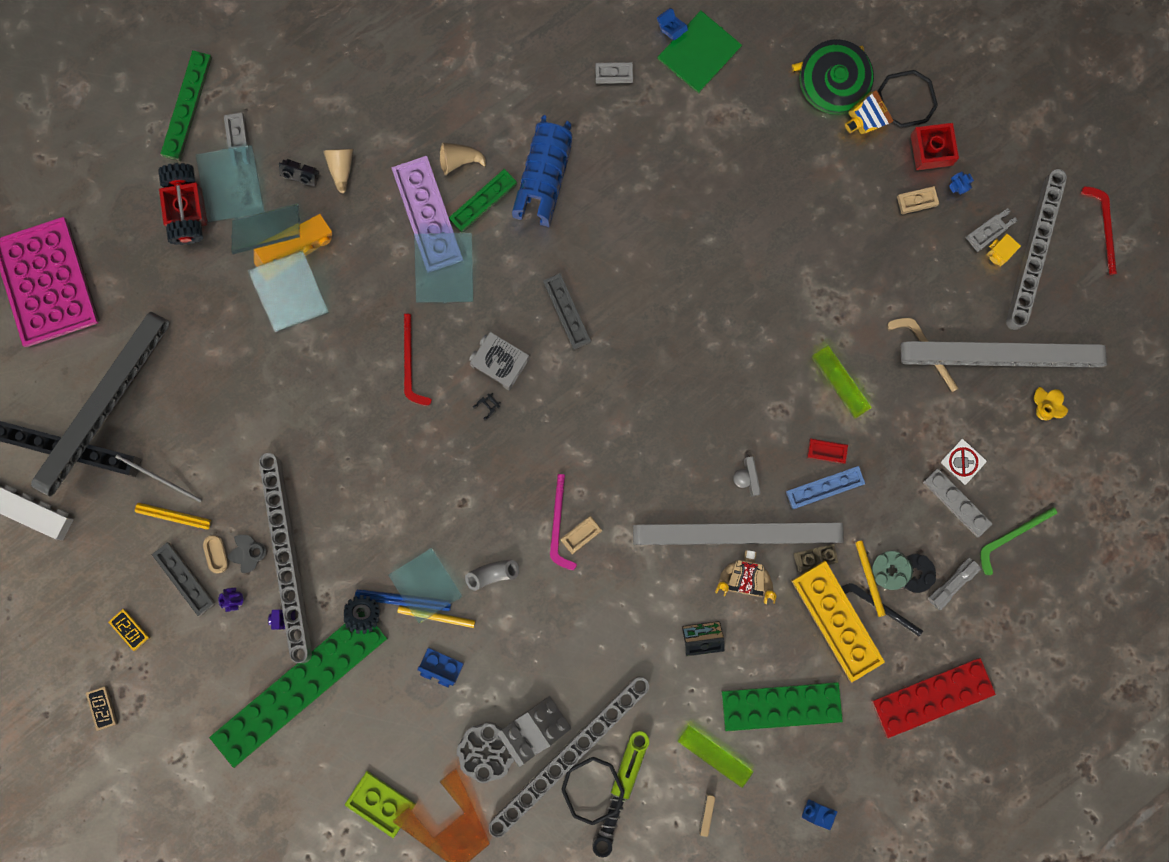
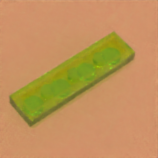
[812,345,872,419]
[677,725,753,788]

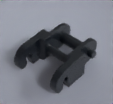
[473,393,501,421]

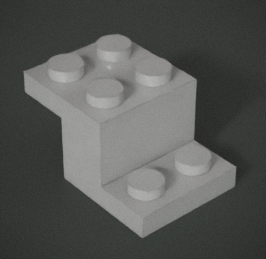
[497,696,571,767]

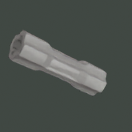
[928,558,981,610]

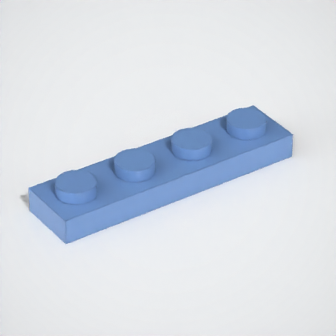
[786,466,865,510]

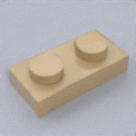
[897,186,939,214]

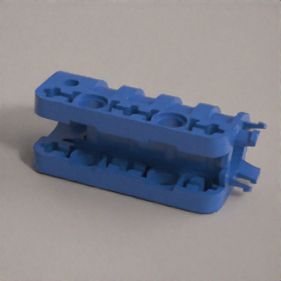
[512,115,572,227]

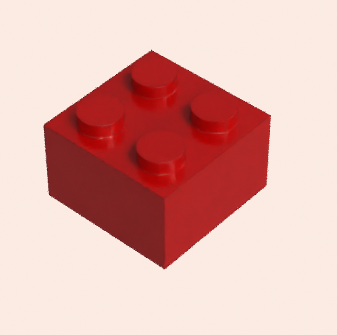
[911,123,959,170]

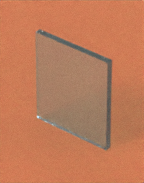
[388,548,462,623]

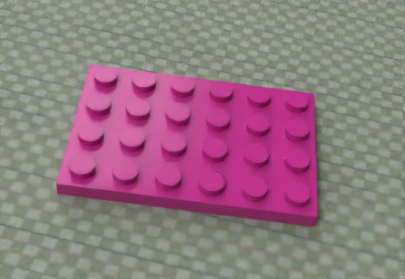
[0,217,99,348]

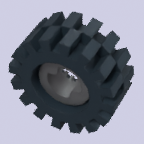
[344,595,379,634]

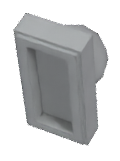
[733,456,761,497]

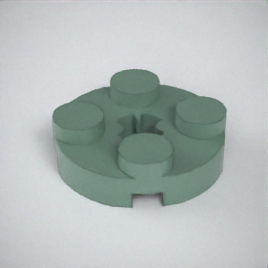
[873,550,913,590]

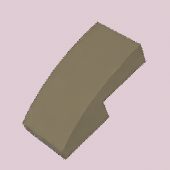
[793,544,839,572]

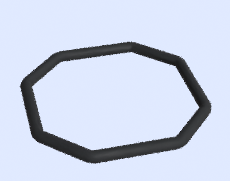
[878,70,938,127]
[561,757,625,825]

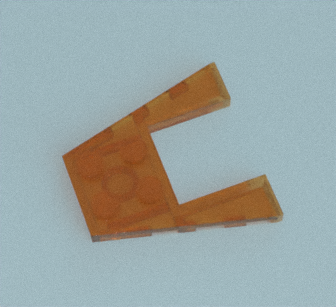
[393,768,490,862]

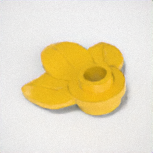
[1034,387,1069,420]

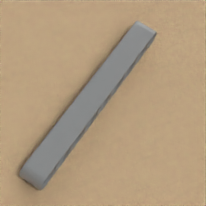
[1006,169,1067,330]

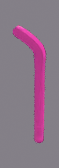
[550,474,577,570]

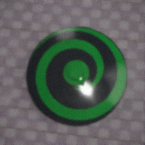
[799,39,874,115]

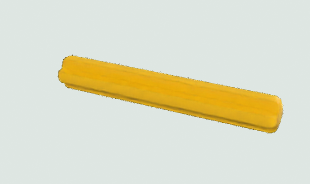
[135,503,211,530]

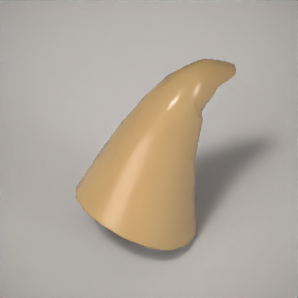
[440,143,486,175]
[324,149,354,194]

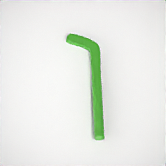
[980,507,1057,575]

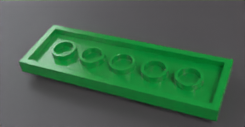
[721,682,843,731]

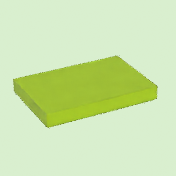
[345,770,417,839]

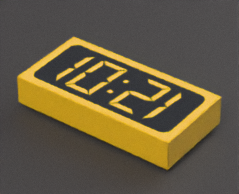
[108,609,150,651]

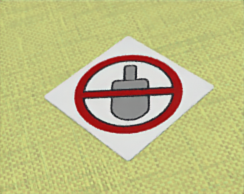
[941,439,987,485]

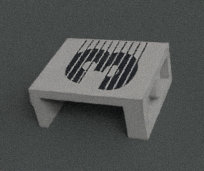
[469,332,530,391]

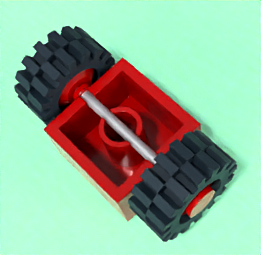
[158,163,207,245]

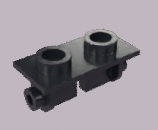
[279,159,319,187]

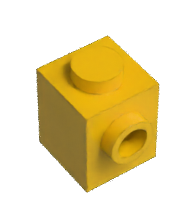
[987,234,1021,267]

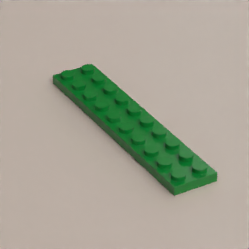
[209,611,388,768]

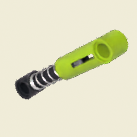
[592,730,649,858]

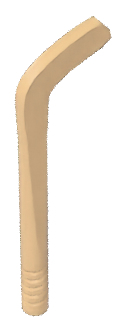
[887,318,959,392]

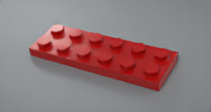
[872,658,996,738]

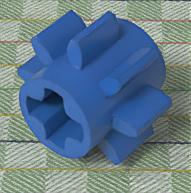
[949,171,974,195]

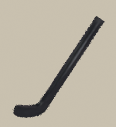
[841,583,923,637]

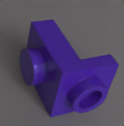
[268,610,296,630]

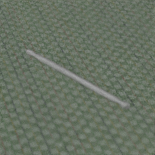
[115,454,202,502]

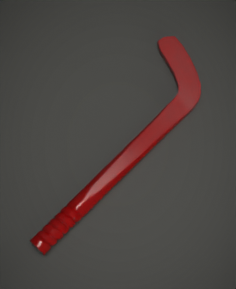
[1081,186,1117,275]
[404,313,432,406]

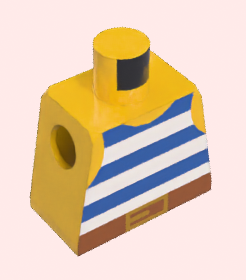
[845,90,894,134]

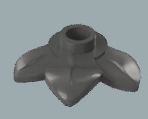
[227,535,266,573]

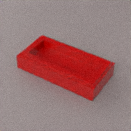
[807,438,848,464]

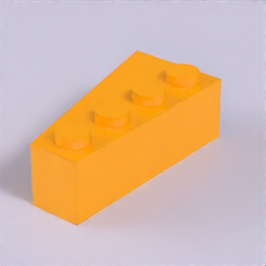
[254,214,332,281]

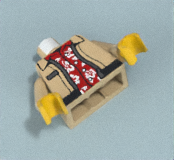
[715,550,776,604]

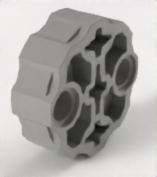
[457,722,514,783]

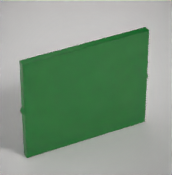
[657,10,742,93]

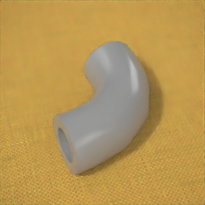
[465,560,519,591]

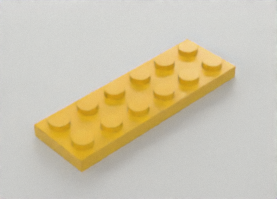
[791,561,885,682]

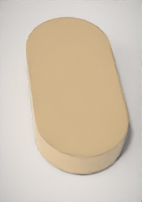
[203,535,229,573]

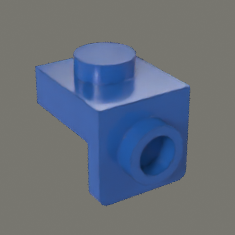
[657,8,688,40]
[802,799,837,830]

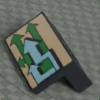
[682,621,725,656]

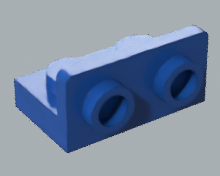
[417,648,464,688]

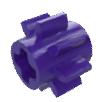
[218,587,243,612]

